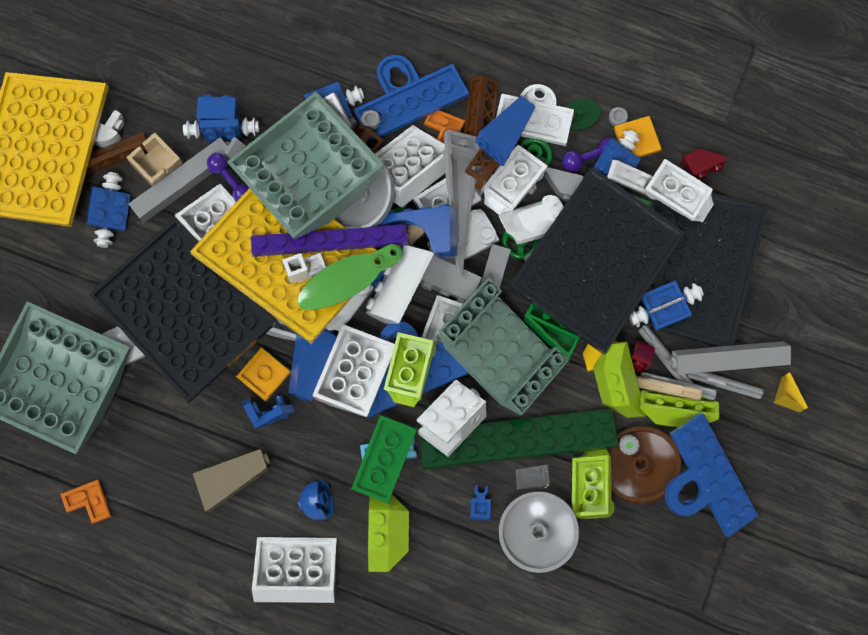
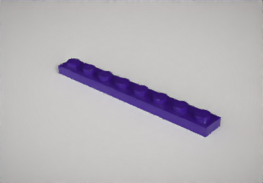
[251,224,408,257]

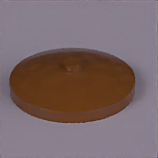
[607,426,682,504]

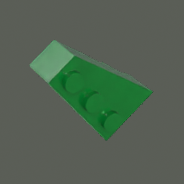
[524,304,579,359]

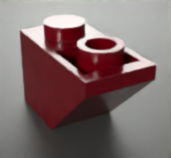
[680,149,727,180]
[631,341,655,373]

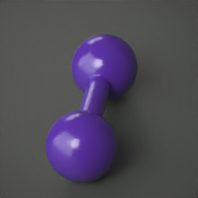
[562,138,618,172]
[207,153,249,202]

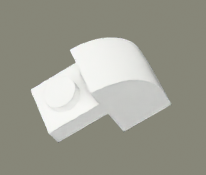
[94,110,124,148]
[282,253,326,284]

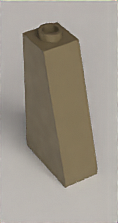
[193,449,270,513]

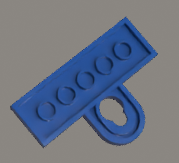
[353,55,469,142]
[368,321,469,418]
[665,413,758,537]

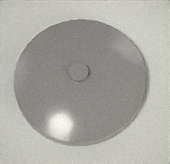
[334,167,395,229]
[499,492,579,573]

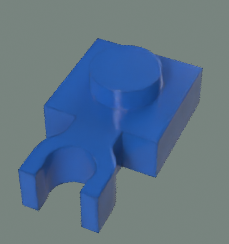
[242,398,260,423]
[470,485,491,521]

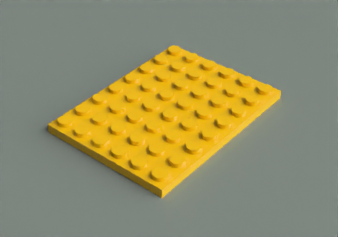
[0,72,109,227]
[190,188,380,344]

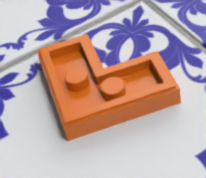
[424,110,465,144]
[61,480,112,524]

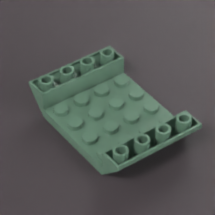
[438,277,569,415]

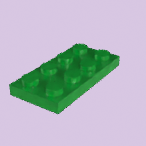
[351,415,417,504]

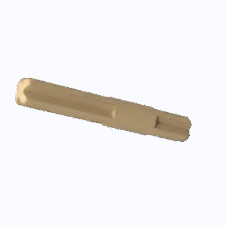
[636,375,703,400]

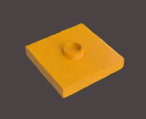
[614,116,662,158]
[236,347,291,402]

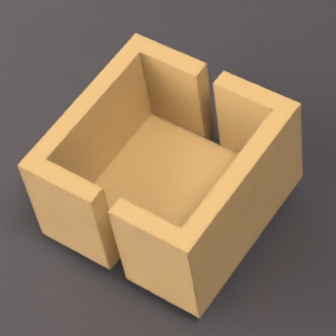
[126,133,183,186]

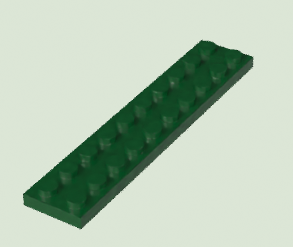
[419,409,619,470]

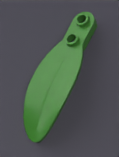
[298,244,402,310]

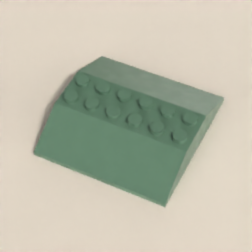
[227,92,385,239]
[0,302,131,455]

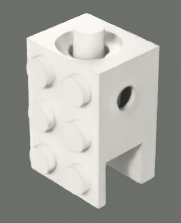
[417,380,486,457]

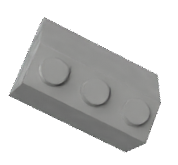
[419,255,482,304]

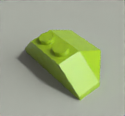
[593,342,646,418]
[640,390,719,427]
[368,495,409,572]

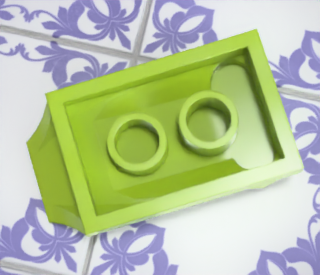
[384,333,437,407]
[572,449,615,519]

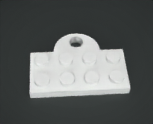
[496,84,574,146]

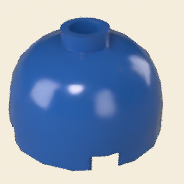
[298,479,334,520]

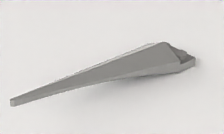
[443,130,481,279]

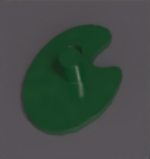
[568,99,601,131]

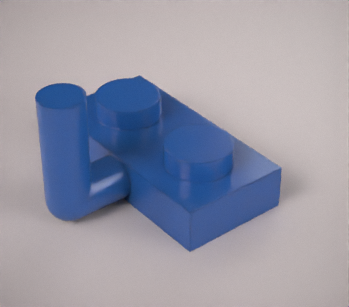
[253,395,295,428]

